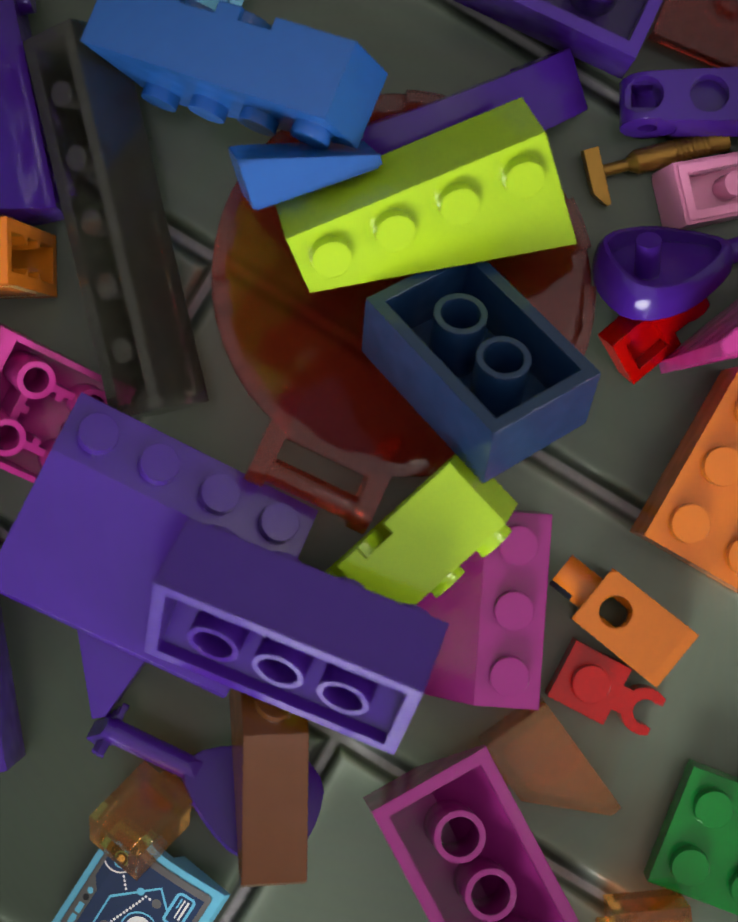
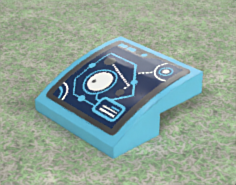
[52,820,231,922]

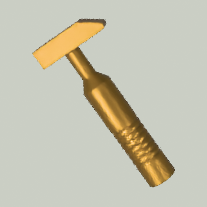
[580,136,731,206]

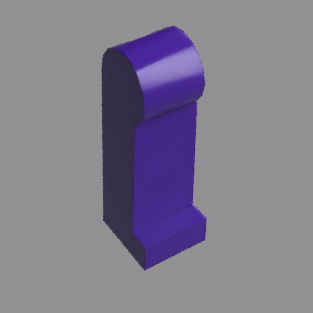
[619,67,738,139]

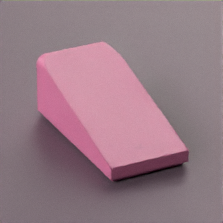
[652,151,738,230]

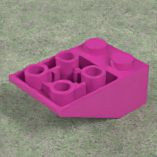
[0,323,132,483]

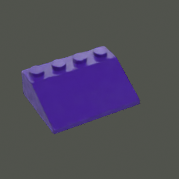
[0,392,318,698]

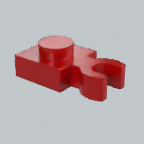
[544,638,666,736]

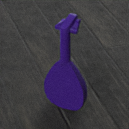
[591,226,738,321]
[86,703,324,857]

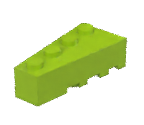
[275,97,577,293]
[324,454,518,605]

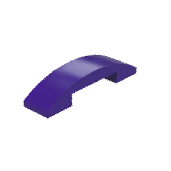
[361,48,588,156]

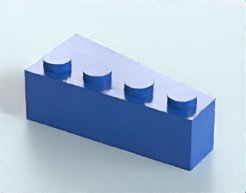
[80,0,388,150]

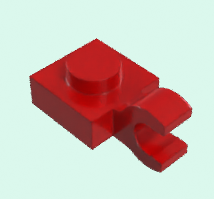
[598,298,710,385]

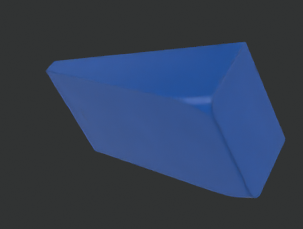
[228,141,383,210]

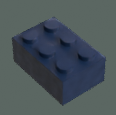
[361,261,601,483]

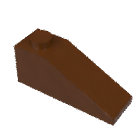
[229,689,309,887]

